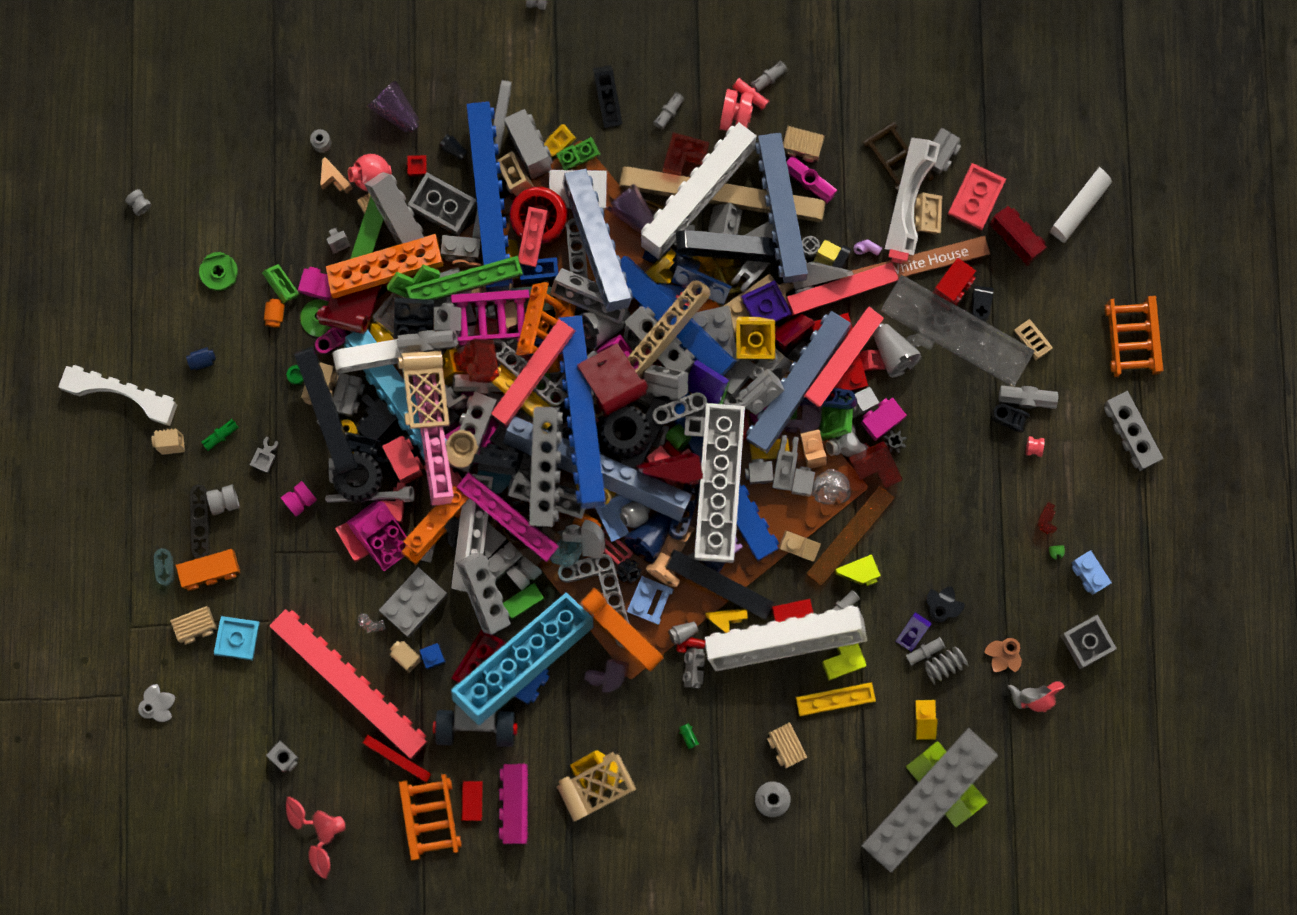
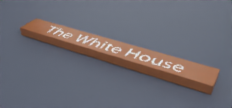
[839,236,990,279]

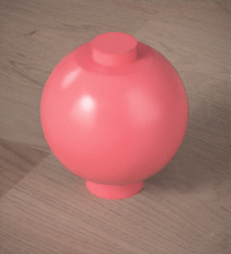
[348,154,392,191]

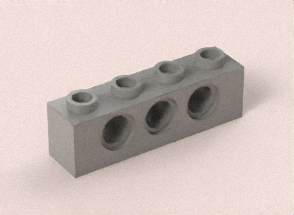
[550,268,632,324]
[625,306,695,372]
[1104,391,1163,471]
[448,392,497,474]
[508,472,586,519]
[456,553,511,634]

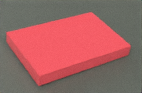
[948,163,1006,230]

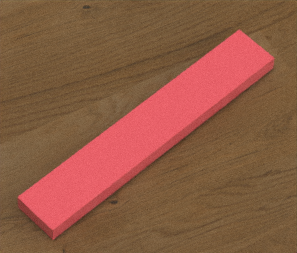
[786,262,899,316]
[804,307,884,407]
[491,319,576,426]

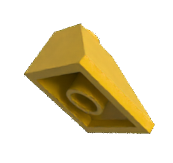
[736,317,775,359]
[570,750,623,799]

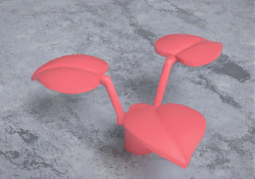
[286,797,345,879]

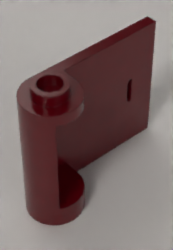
[317,275,382,334]
[577,343,648,416]

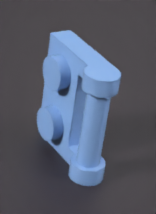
[627,576,674,625]

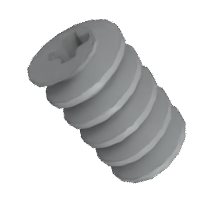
[925,646,969,685]

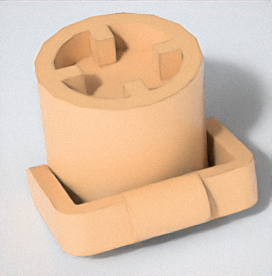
[646,552,680,587]

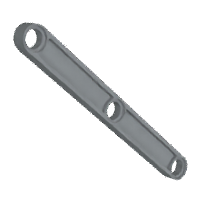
[472,80,512,239]

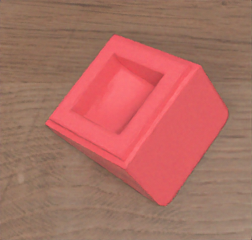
[860,350,885,371]

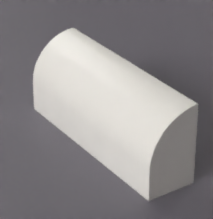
[1050,167,1112,243]

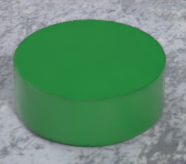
[286,365,304,385]

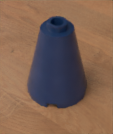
[624,511,673,563]

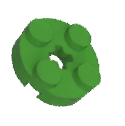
[199,252,238,291]

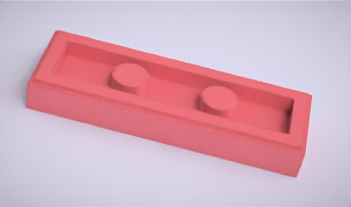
[518,207,548,267]

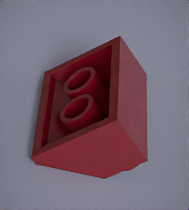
[989,206,1047,266]
[451,629,506,683]

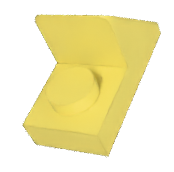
[813,240,841,266]

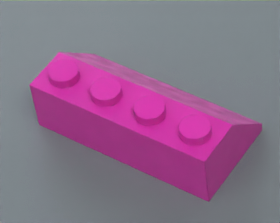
[499,764,528,844]

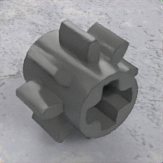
[883,430,906,454]

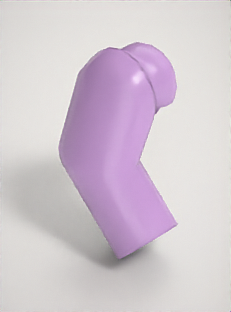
[854,240,882,256]

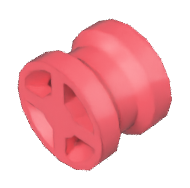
[1026,436,1044,457]

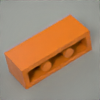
[176,549,240,591]

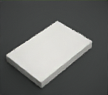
[549,170,607,209]

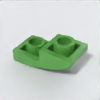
[556,137,600,170]

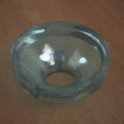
[550,539,583,567]

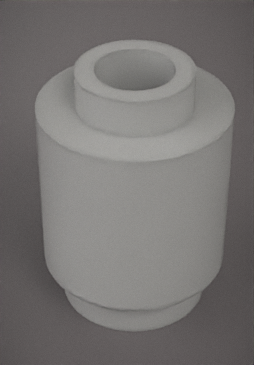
[310,130,331,152]

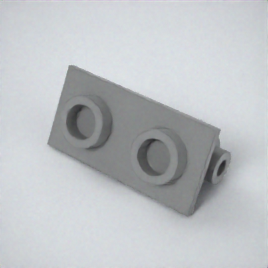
[683,648,705,688]

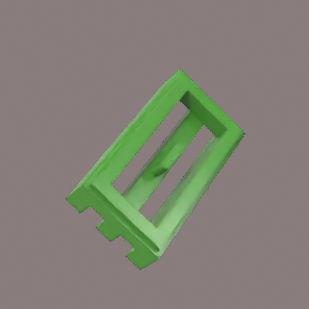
[262,264,300,304]

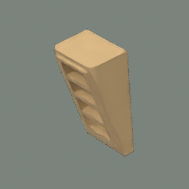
[1014,319,1053,361]

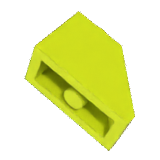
[835,554,881,586]

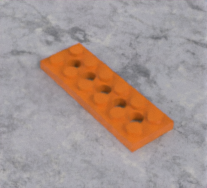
[326,234,443,299]

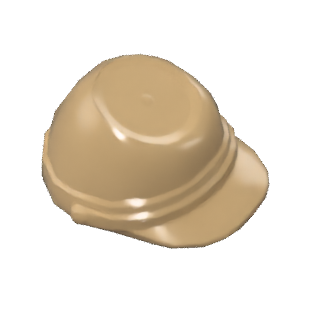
[446,430,478,468]

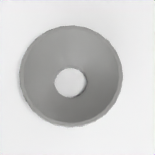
[755,782,790,817]

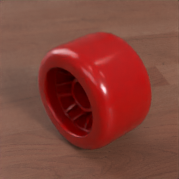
[510,186,569,245]

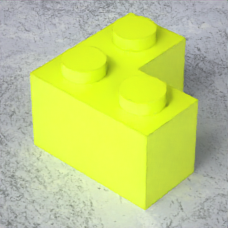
[822,643,867,681]

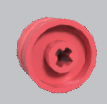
[719,89,753,131]

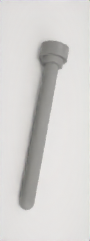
[325,486,415,503]

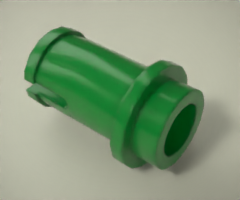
[679,723,699,749]

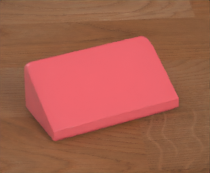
[335,522,369,562]

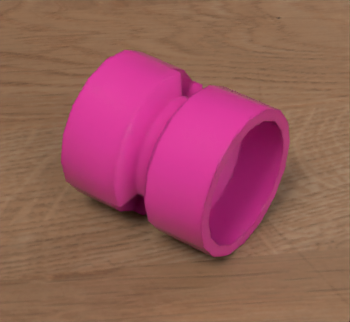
[281,481,317,517]

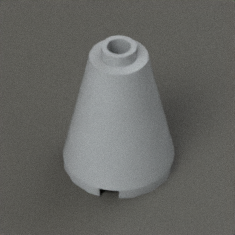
[578,311,631,349]
[873,324,921,378]

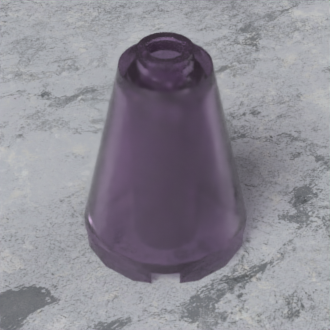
[368,80,419,133]
[606,183,654,235]

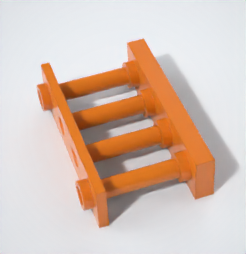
[516,282,576,373]
[1105,296,1163,377]
[401,485,469,565]
[399,774,462,860]

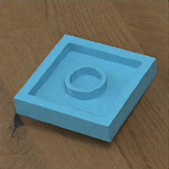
[214,616,260,661]

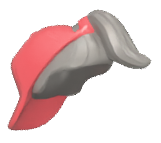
[1007,682,1065,712]

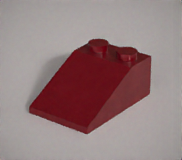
[775,313,815,355]
[635,452,704,485]

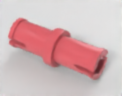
[732,78,769,110]

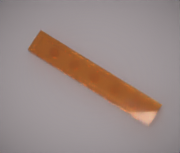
[807,486,895,586]

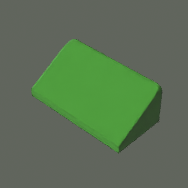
[503,583,544,620]

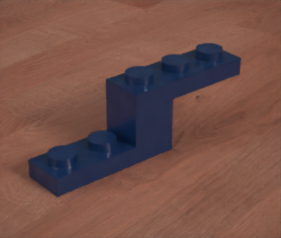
[642,248,732,305]

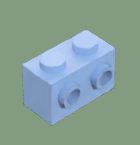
[1071,550,1112,595]

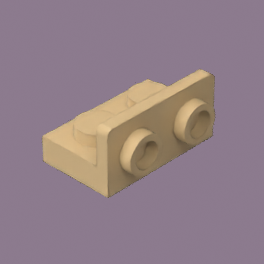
[914,193,942,234]

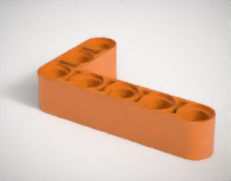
[580,588,664,672]

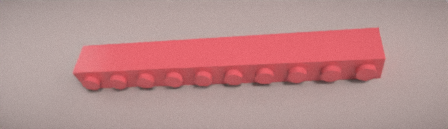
[270,609,428,759]

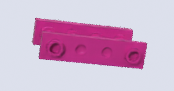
[451,290,529,346]

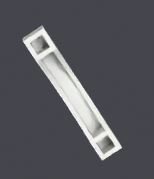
[885,138,940,255]
[59,365,177,426]

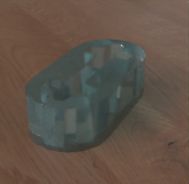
[154,548,174,586]

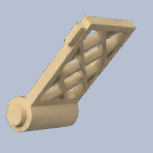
[398,350,449,429]
[557,752,636,822]

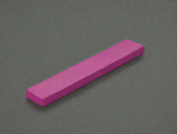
[456,472,559,562]

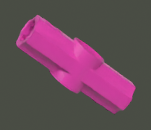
[787,156,837,203]

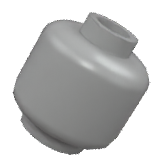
[620,501,650,528]

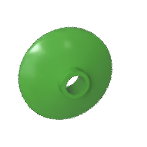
[300,299,332,337]

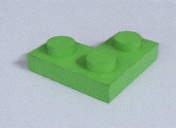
[387,264,440,298]

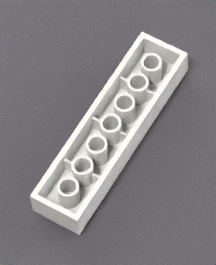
[641,122,757,260]
[694,403,745,563]
[705,606,867,671]

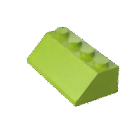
[906,741,988,827]

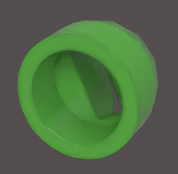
[1049,545,1065,560]

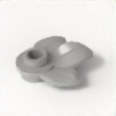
[138,684,175,722]

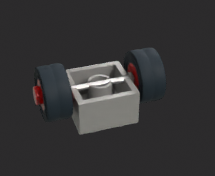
[433,705,518,747]

